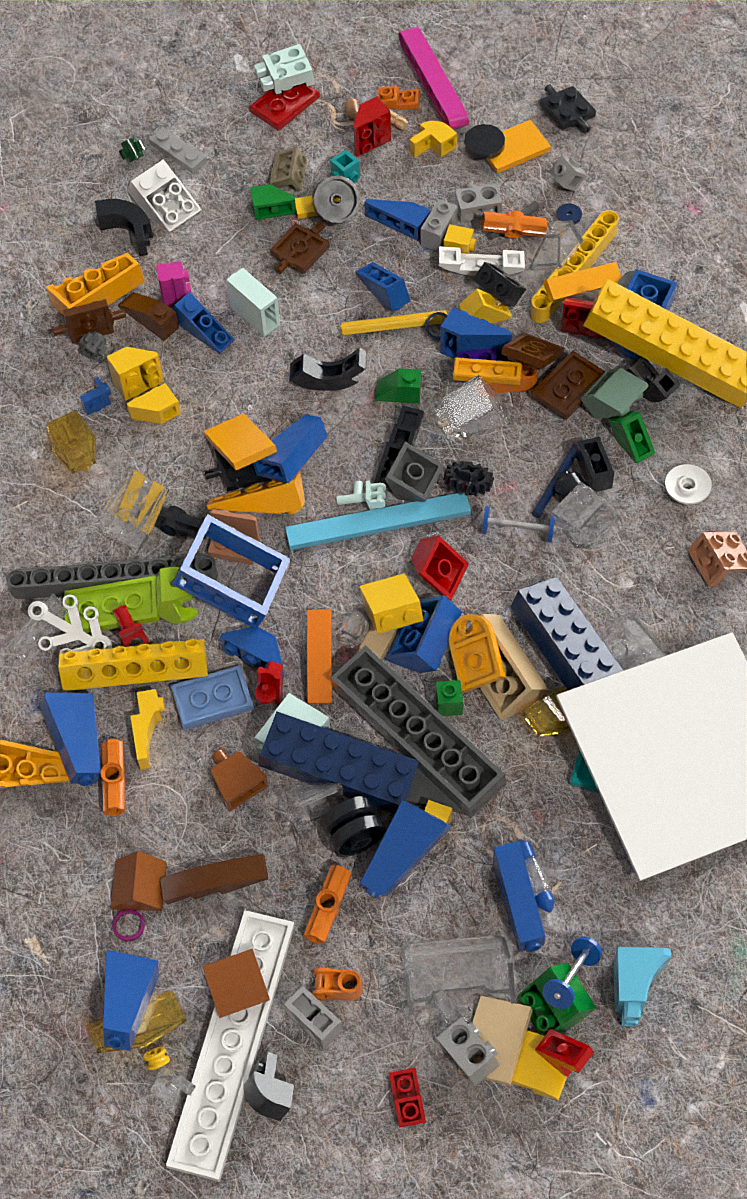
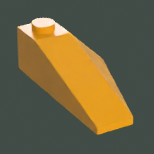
[207,470,305,514]
[0,740,70,788]

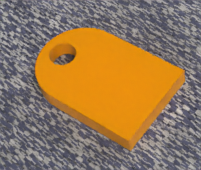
[449,614,506,693]

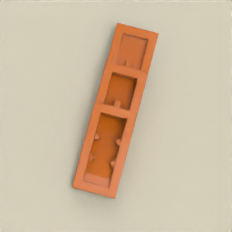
[307,609,332,704]

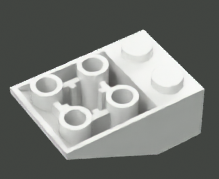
[127,159,202,233]

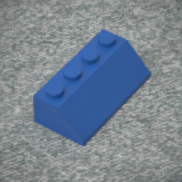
[607,269,677,360]

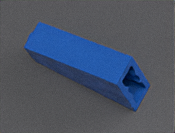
[253,414,328,483]
[40,693,101,786]
[360,801,452,898]
[492,841,545,952]
[103,950,159,1051]

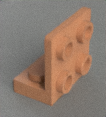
[208,509,260,564]
[687,532,747,587]

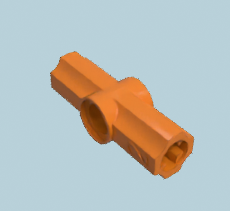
[481,210,547,238]
[101,739,127,816]
[303,865,352,945]

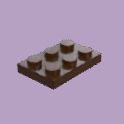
[501,333,565,370]
[531,351,605,420]

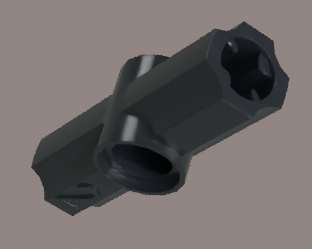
[137,501,206,539]

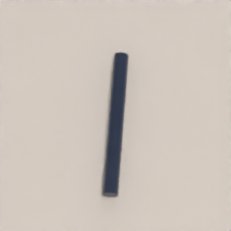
[532,444,577,518]

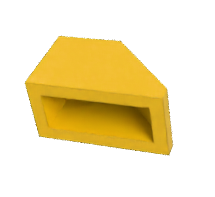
[459,289,512,324]

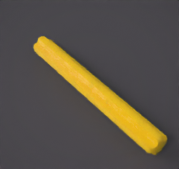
[341,310,447,335]

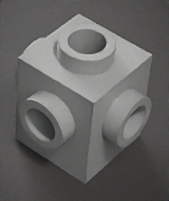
[549,156,587,191]

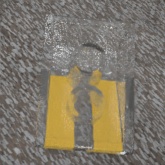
[92,467,169,555]

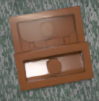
[202,948,270,1018]

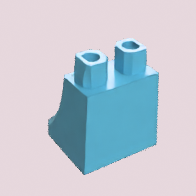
[613,947,671,1027]

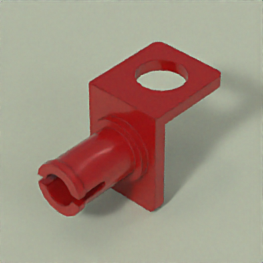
[112,604,150,647]

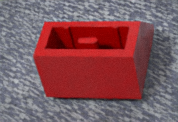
[353,96,391,157]
[561,297,604,339]

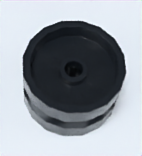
[320,796,386,857]

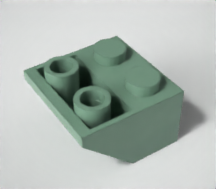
[580,368,649,419]

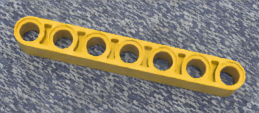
[530,210,619,323]

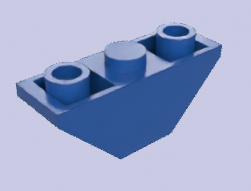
[220,627,285,679]

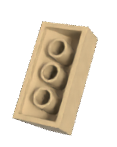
[466,614,549,720]

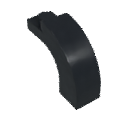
[95,199,153,256]
[289,347,367,391]

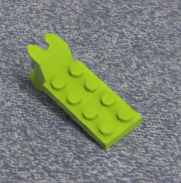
[64,567,199,633]

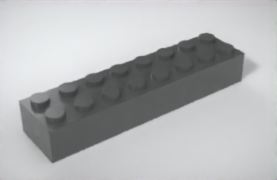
[330,645,506,818]

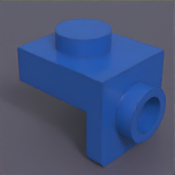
[80,377,111,416]

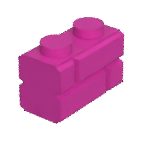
[156,261,192,308]

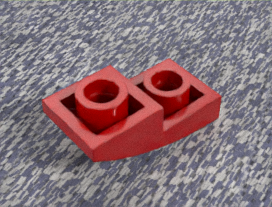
[389,1067,426,1128]

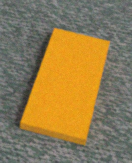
[203,413,277,470]

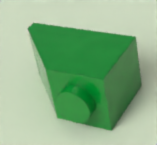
[250,184,296,220]
[376,368,422,404]
[608,411,656,463]

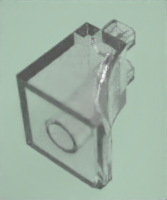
[435,374,510,440]

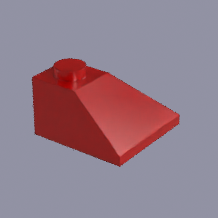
[411,535,469,601]

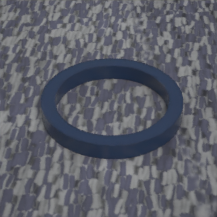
[425,312,448,340]

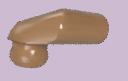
[345,98,359,120]

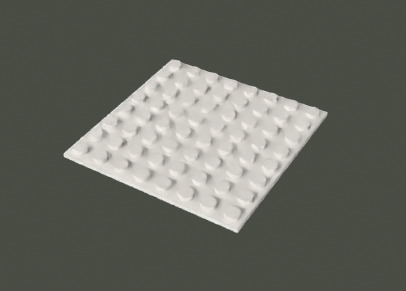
[556,632,747,881]

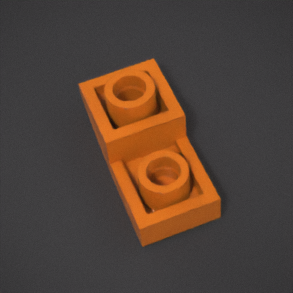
[377,85,421,110]

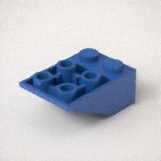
[440,308,512,361]

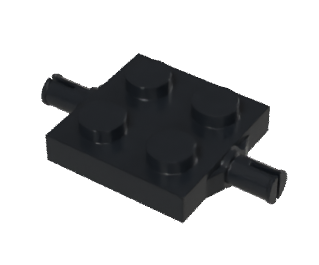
[539,84,596,134]
[204,449,271,492]

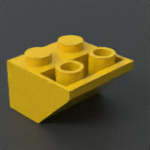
[107,347,164,401]

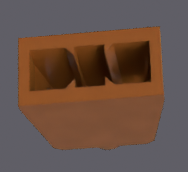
[210,749,268,812]

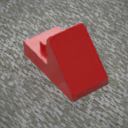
[535,1029,594,1077]

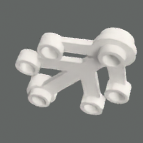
[28,595,112,657]

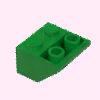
[517,963,597,1036]

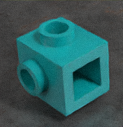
[330,149,360,183]

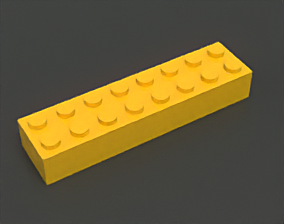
[583,279,747,408]

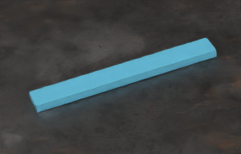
[285,492,471,550]

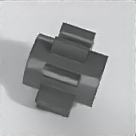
[79,332,108,359]

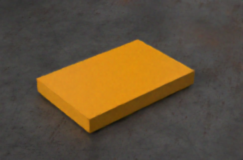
[486,120,551,174]

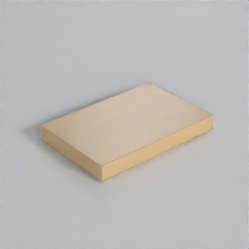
[458,996,533,1086]

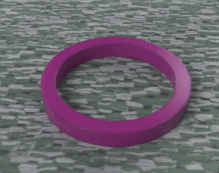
[112,909,145,941]

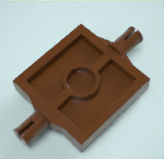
[270,221,330,274]
[52,299,127,344]

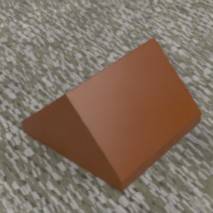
[111,851,167,911]

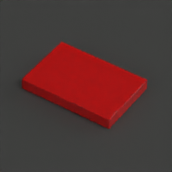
[249,83,320,131]

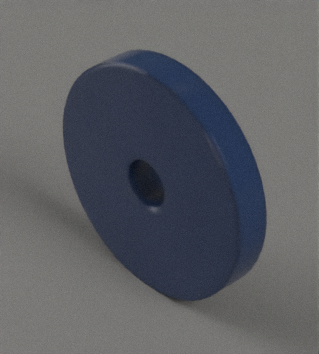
[557,203,582,225]

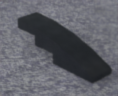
[374,405,425,489]

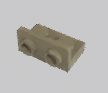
[270,146,307,191]

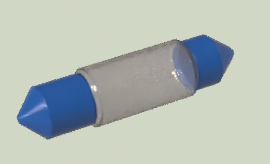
[519,839,555,913]

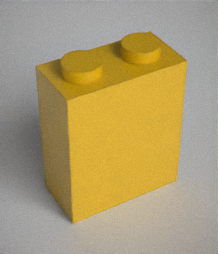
[360,573,423,634]

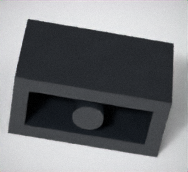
[576,436,615,494]

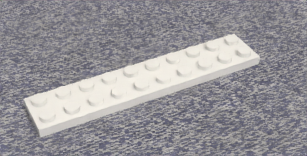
[166,910,295,1182]

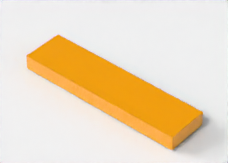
[543,262,622,302]

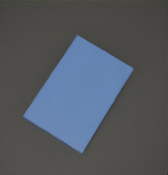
[170,665,254,730]

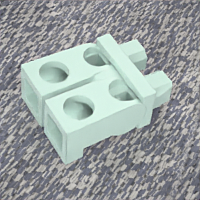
[254,44,314,95]

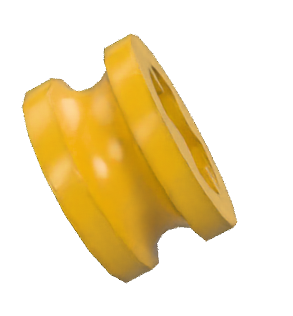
[143,1046,170,1070]

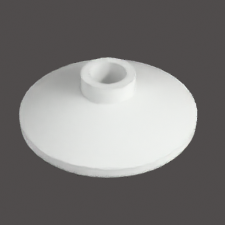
[665,464,712,504]

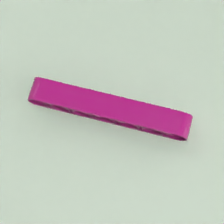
[398,26,469,130]

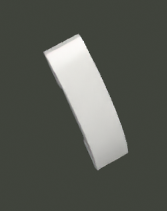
[439,247,525,276]

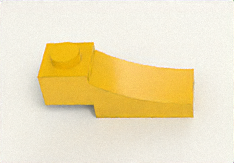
[130,689,165,770]

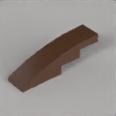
[160,854,269,904]

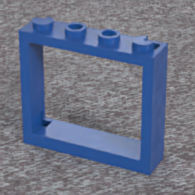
[172,514,290,629]

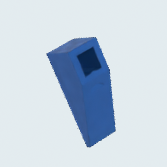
[172,292,235,354]

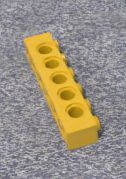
[58,639,208,691]

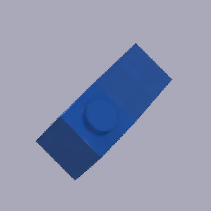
[364,199,431,241]
[355,262,411,311]

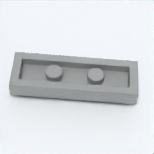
[149,127,207,174]

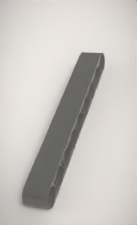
[6,554,218,599]

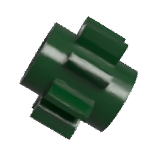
[119,137,145,162]

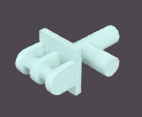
[337,480,386,510]

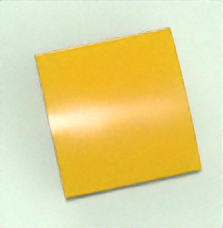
[511,1031,567,1100]

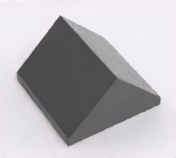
[385,442,444,502]

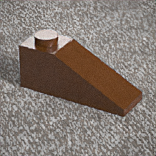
[118,292,179,341]

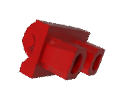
[255,661,283,705]

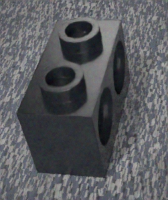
[473,262,526,307]

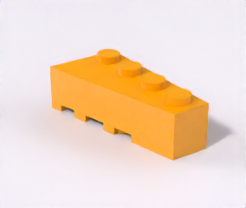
[46,253,145,316]

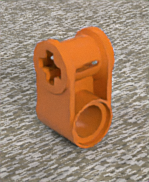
[312,967,363,1001]

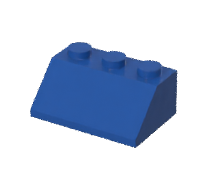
[386,595,462,673]

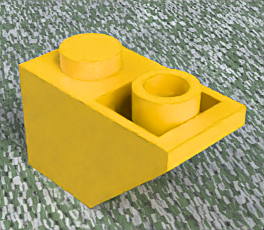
[126,383,181,424]

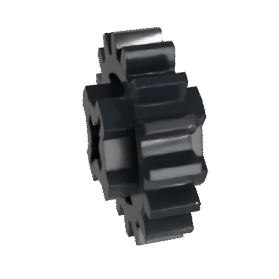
[443,461,494,496]

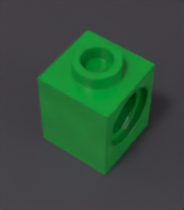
[436,680,463,716]

